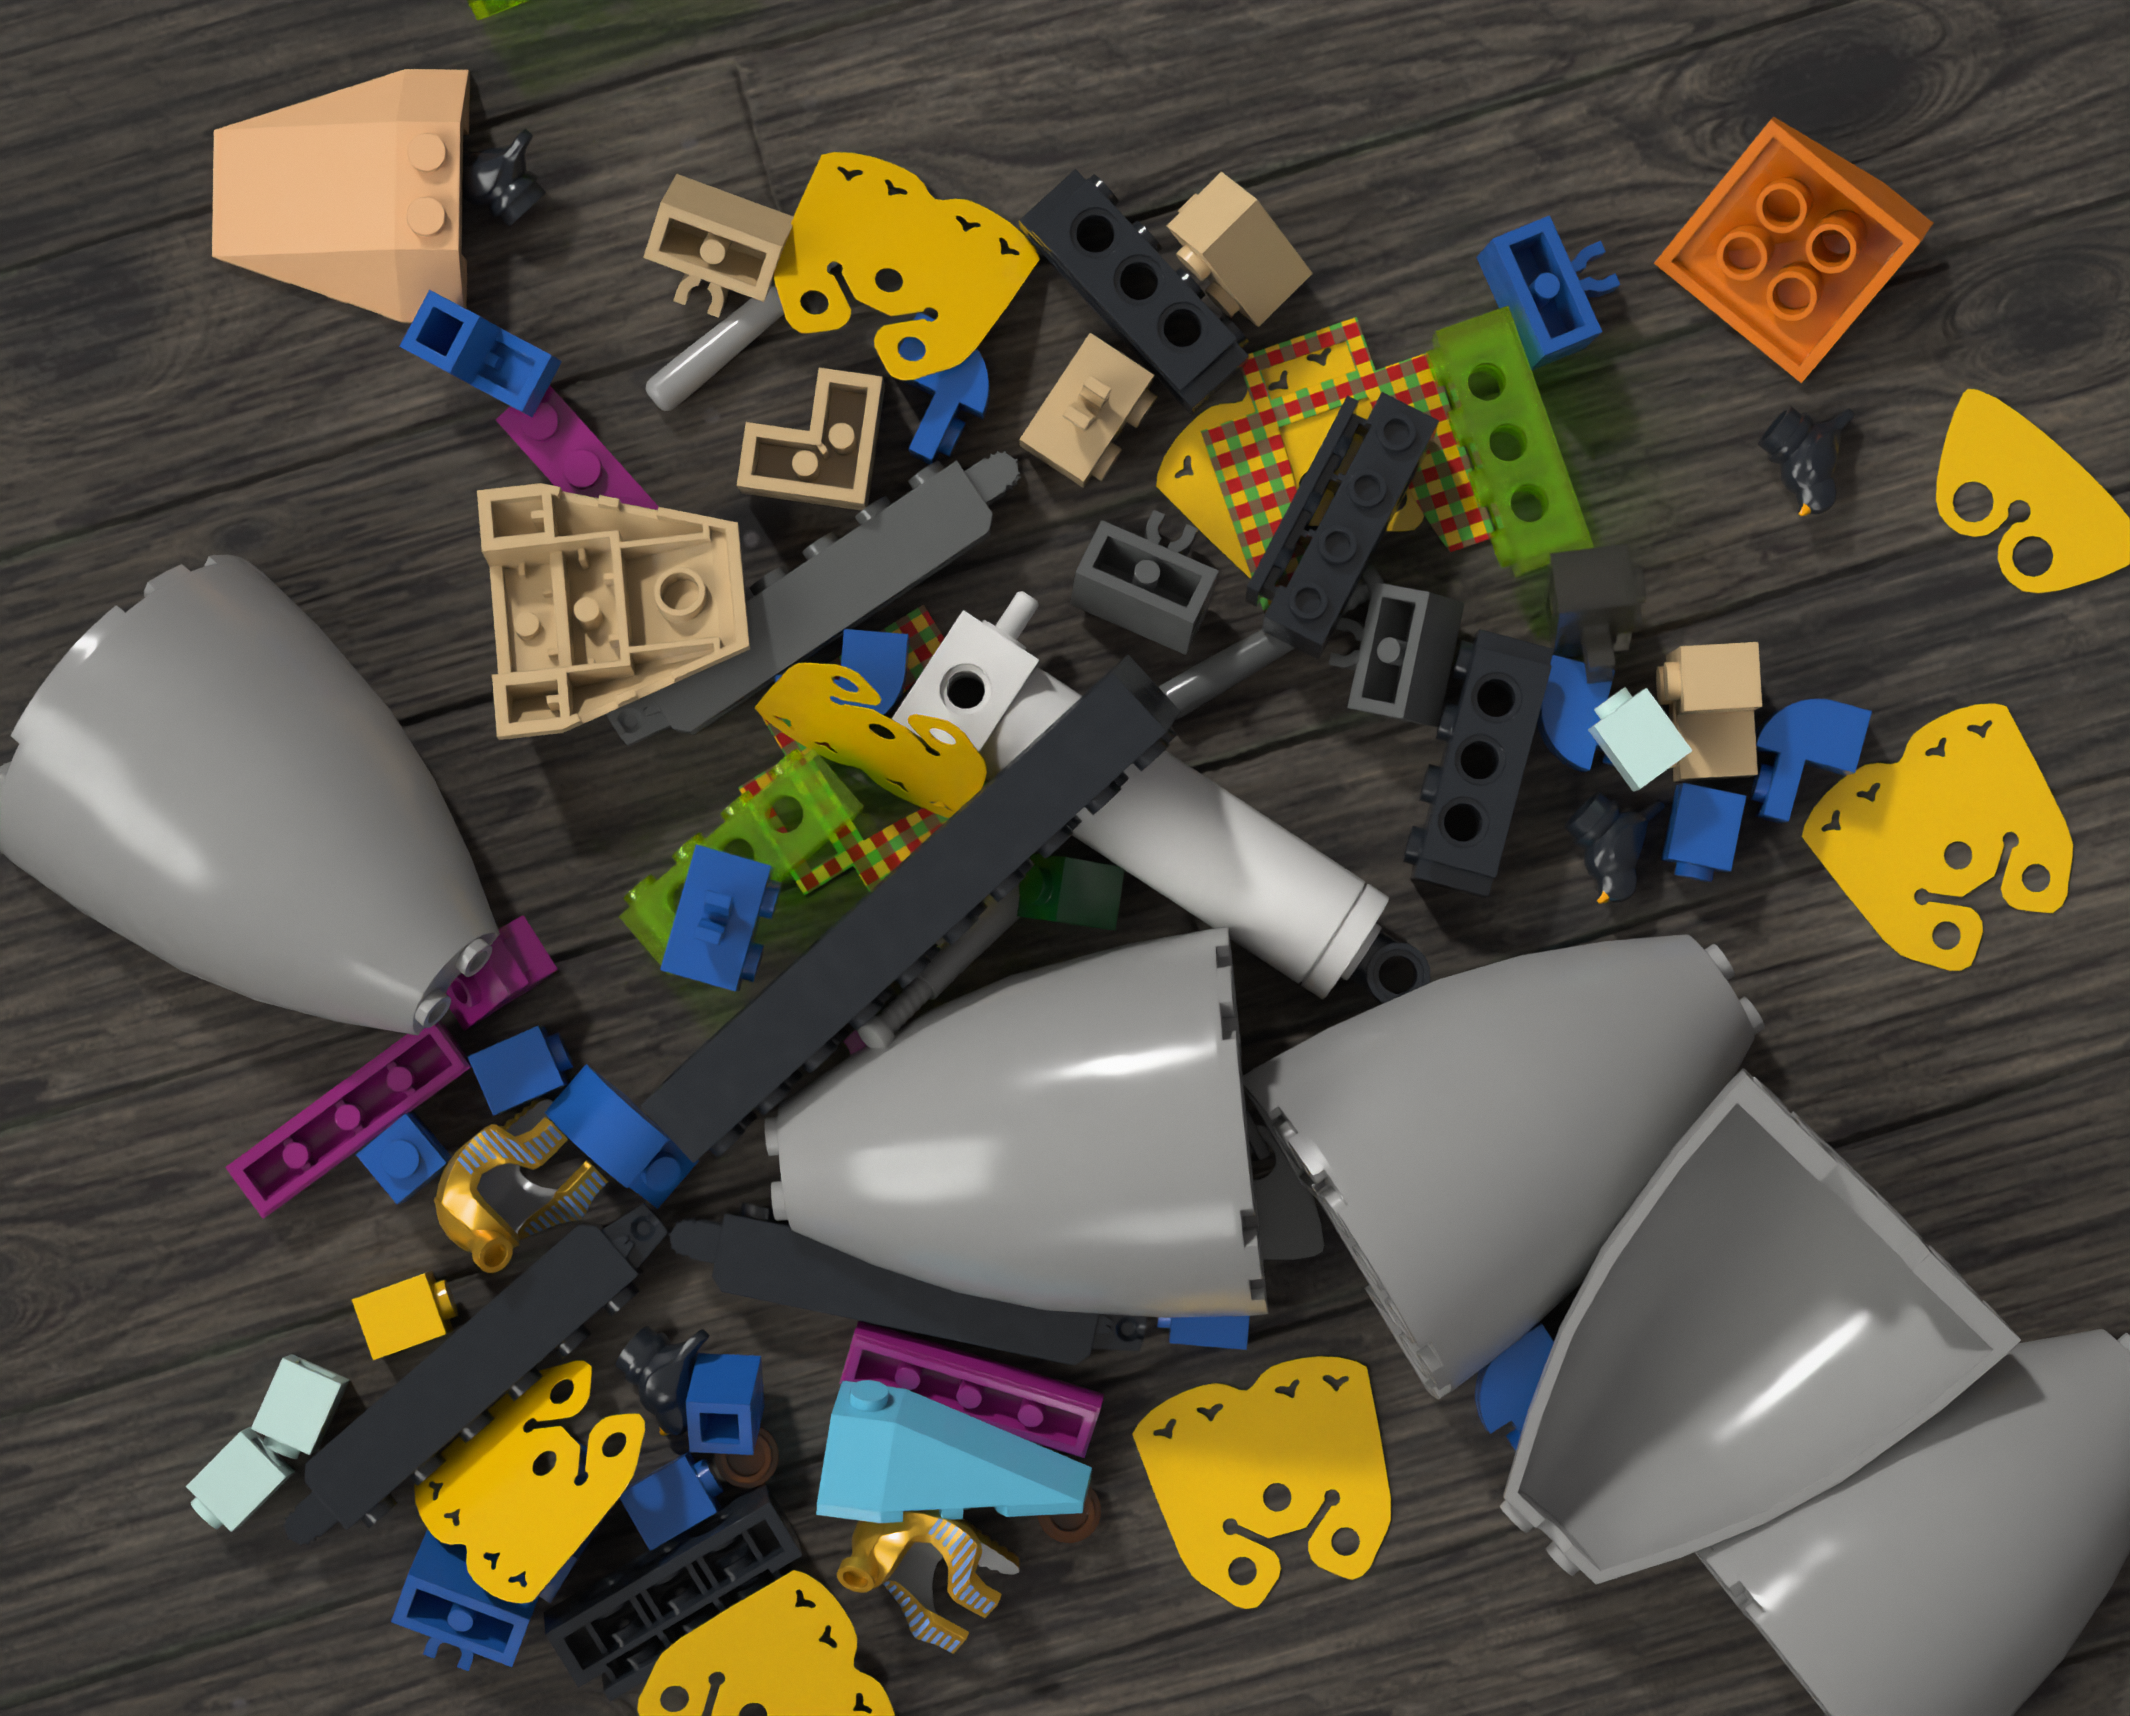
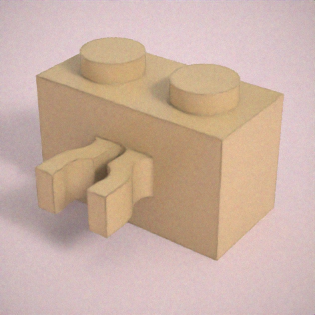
[1167,172,1313,327]
[643,174,793,318]
[1019,333,1157,488]

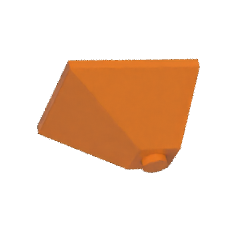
[1654,116,1933,383]

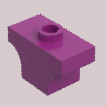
[446,915,557,1031]

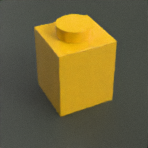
[352,1271,458,1360]

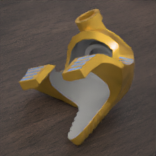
[434,1097,608,1273]
[837,1509,1020,1654]

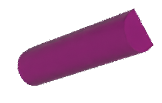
[225,1020,472,1219]
[839,1320,1104,1458]

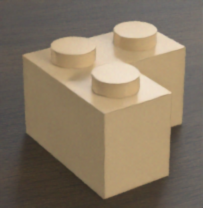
[737,368,885,511]
[1656,642,1762,782]

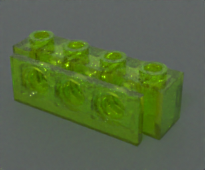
[1425,306,1594,579]
[619,748,866,975]

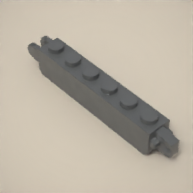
[606,451,1021,746]

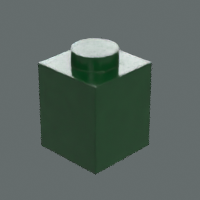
[1017,854,1124,931]

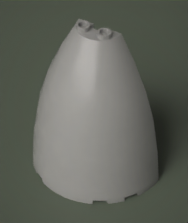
[0,555,500,1035]
[765,927,1269,1318]
[1243,934,1765,1399]
[1500,1069,2021,1584]
[1695,1329,2130,1716]

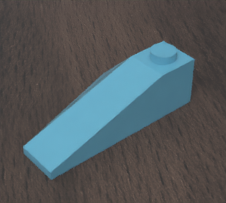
[816,1380,1092,1523]

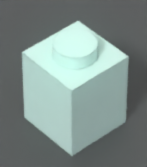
[1588,687,1692,792]
[251,1354,350,1459]
[186,1427,295,1532]

